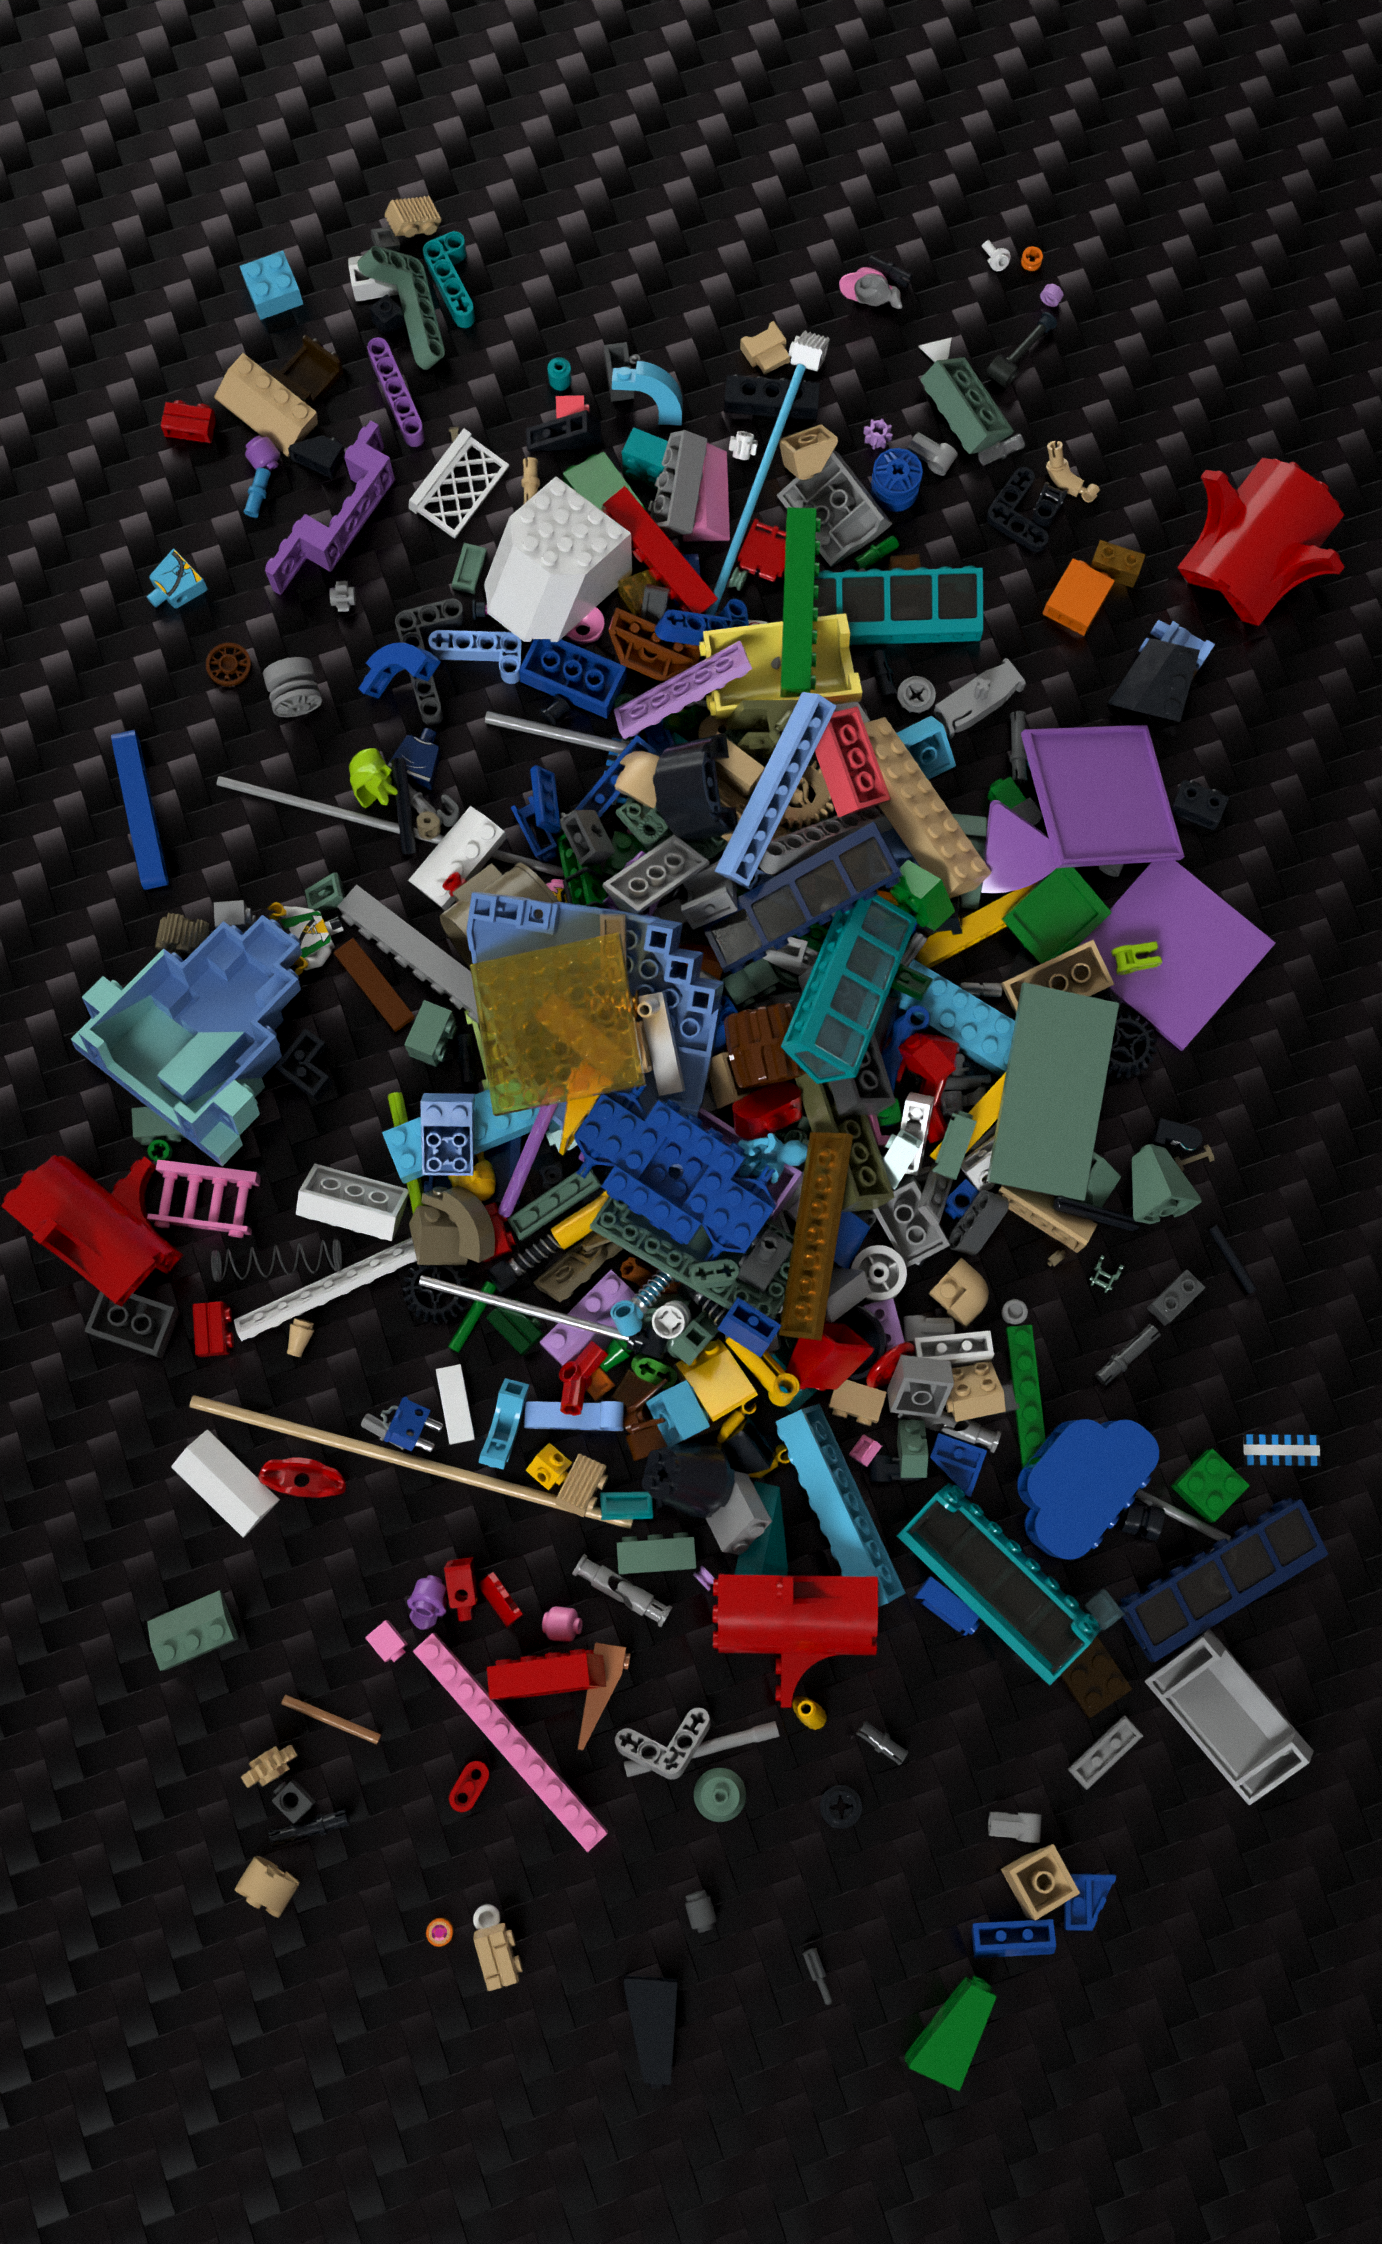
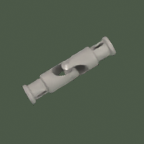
[898,1410,1001,1453]
[572,1554,673,1627]

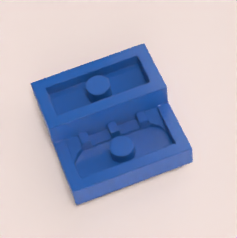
[834,1212,870,1268]

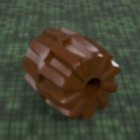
[724,1003,806,1088]

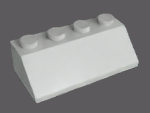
[408,806,508,911]
[296,1164,409,1241]

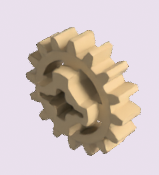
[241,1745,297,1788]

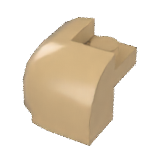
[614,751,660,809]
[929,1258,989,1330]

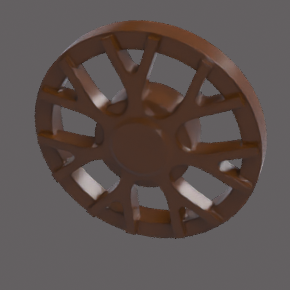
[206,643,251,686]

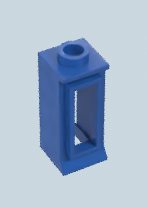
[511,796,559,862]
[913,1576,981,1636]

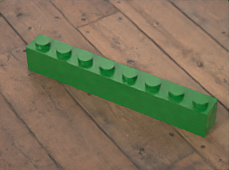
[780,507,821,698]

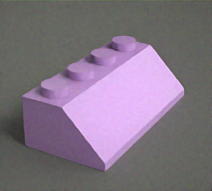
[540,1270,637,1366]

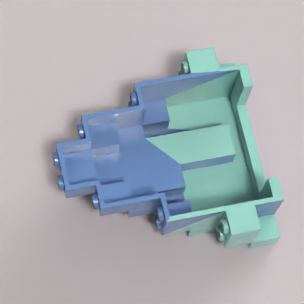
[71,915,302,1166]

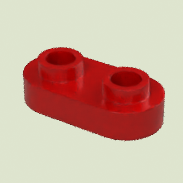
[449,1761,490,1812]

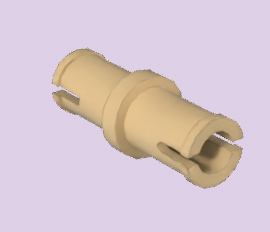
[521,457,540,504]

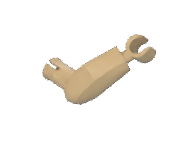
[1046,441,1100,502]

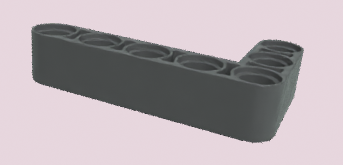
[395,598,465,726]

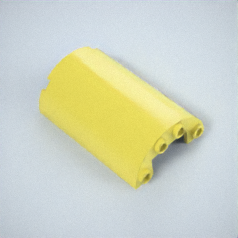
[699,613,862,720]

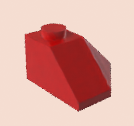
[898,1033,960,1085]

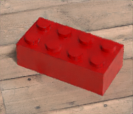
[487,1649,606,1700]

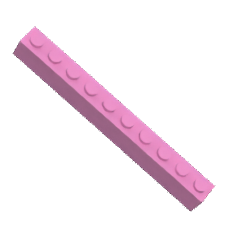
[413,1633,608,1852]

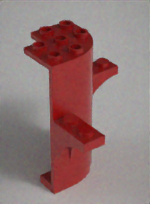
[1177,458,1345,626]
[1,1155,183,1307]
[713,1573,878,1708]

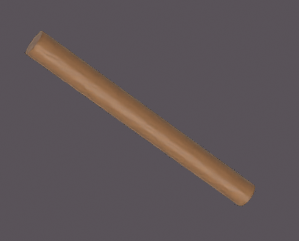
[281,1695,381,1744]

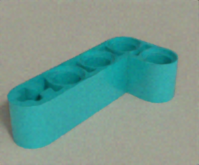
[423,231,475,328]

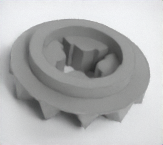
[897,676,936,714]

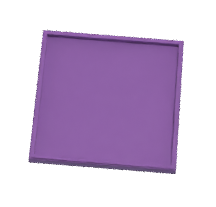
[1021,725,1184,868]
[1077,861,1275,1051]

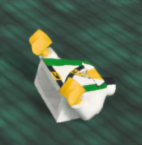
[268,902,343,975]

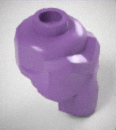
[407,1575,447,1630]

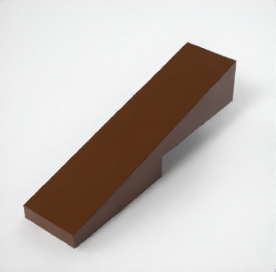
[333,938,415,1032]

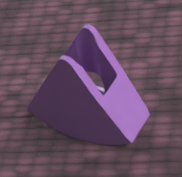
[981,800,1057,893]

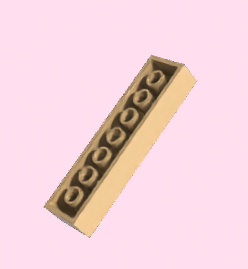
[864,717,991,898]

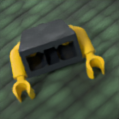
[717,1401,790,1478]

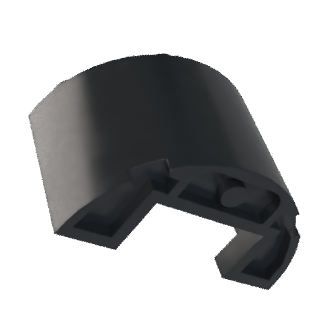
[653,733,738,842]

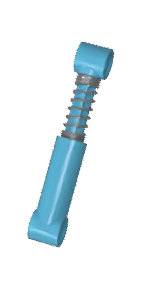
[610,1269,678,1336]

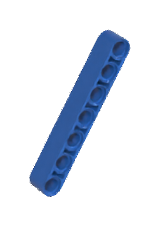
[111,729,169,890]

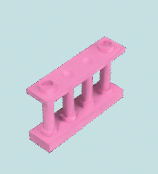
[147,1160,261,1238]

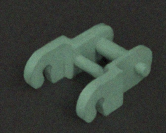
[1090,1255,1124,1293]

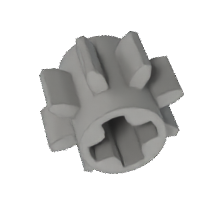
[330,581,356,612]

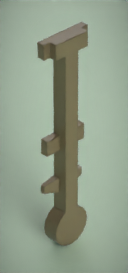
[1174,1145,1214,1171]

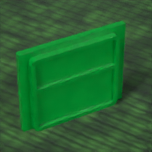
[1001,867,1112,964]

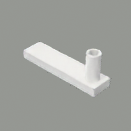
[637,991,685,1096]

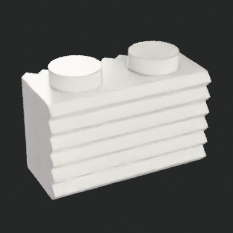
[788,331,830,371]

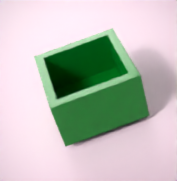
[890,860,955,931]
[1171,1449,1250,1523]

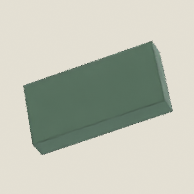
[451,543,487,594]

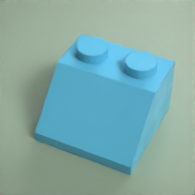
[896,716,956,780]
[646,1380,710,1446]

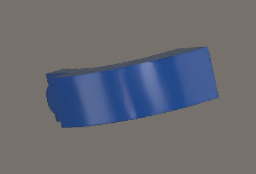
[358,643,441,699]

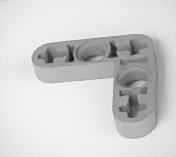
[615,1708,711,1779]

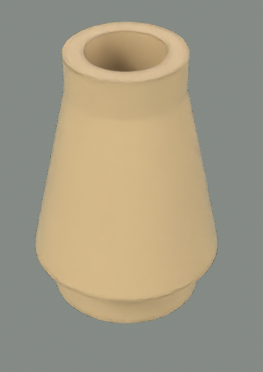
[287,1318,315,1357]

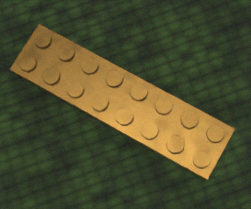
[779,1132,853,1341]

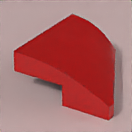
[478,1572,523,1627]

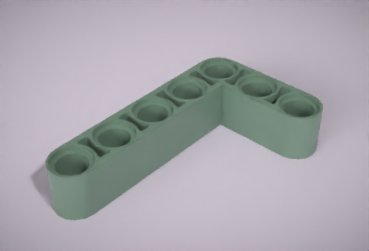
[357,246,445,370]

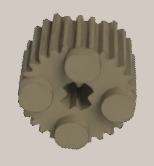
[155,913,209,958]

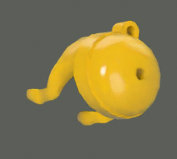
[448,1151,496,1202]

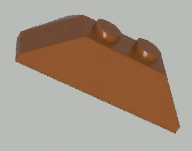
[608,608,700,682]

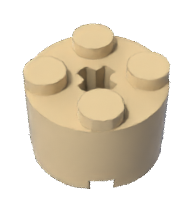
[235,1856,300,1918]

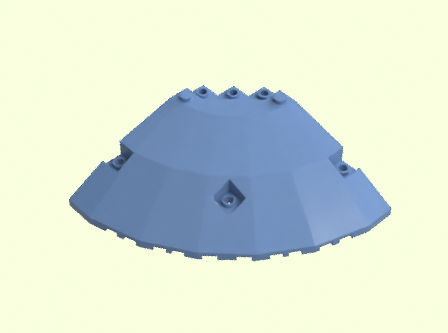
[466,892,724,1179]

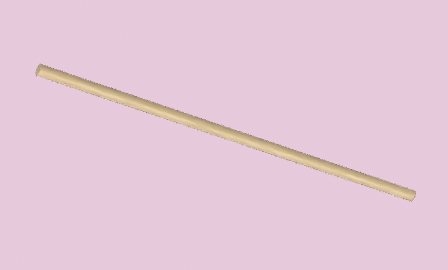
[190,1395,633,1529]

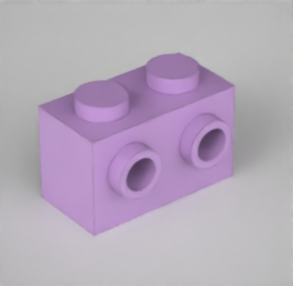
[863,1298,905,1352]

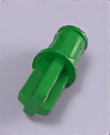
[854,536,899,570]

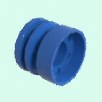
[870,448,923,512]

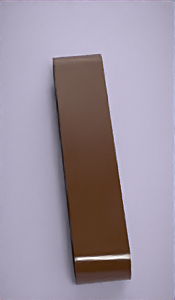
[626,1403,751,1461]

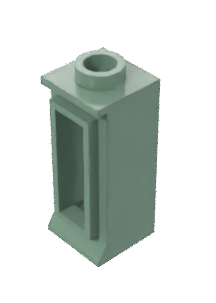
[932,1111,977,1180]

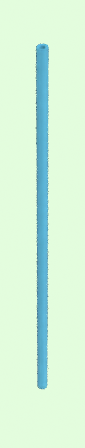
[706,364,806,616]

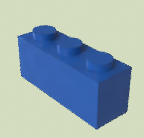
[972,1919,1056,1958]

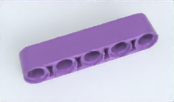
[367,337,425,447]

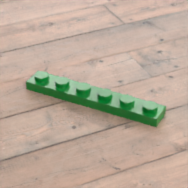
[1006,1325,1045,1469]

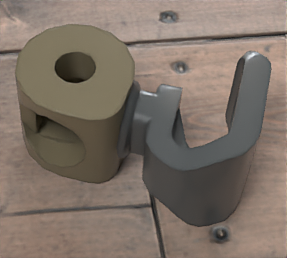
[417,794,460,840]

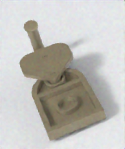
[533,1231,623,1302]

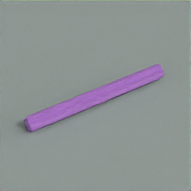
[498,1082,564,1217]

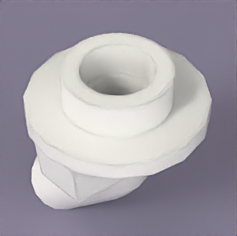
[982,240,1011,271]

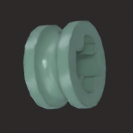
[729,567,748,591]

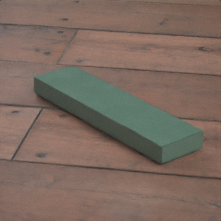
[507,1168,602,1241]

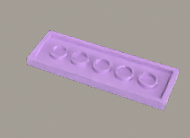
[614,640,752,739]

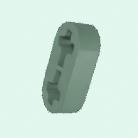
[689,1259,739,1289]

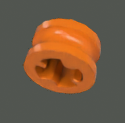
[1021,246,1043,271]

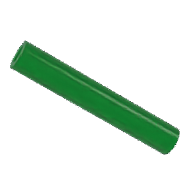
[448,1281,496,1353]

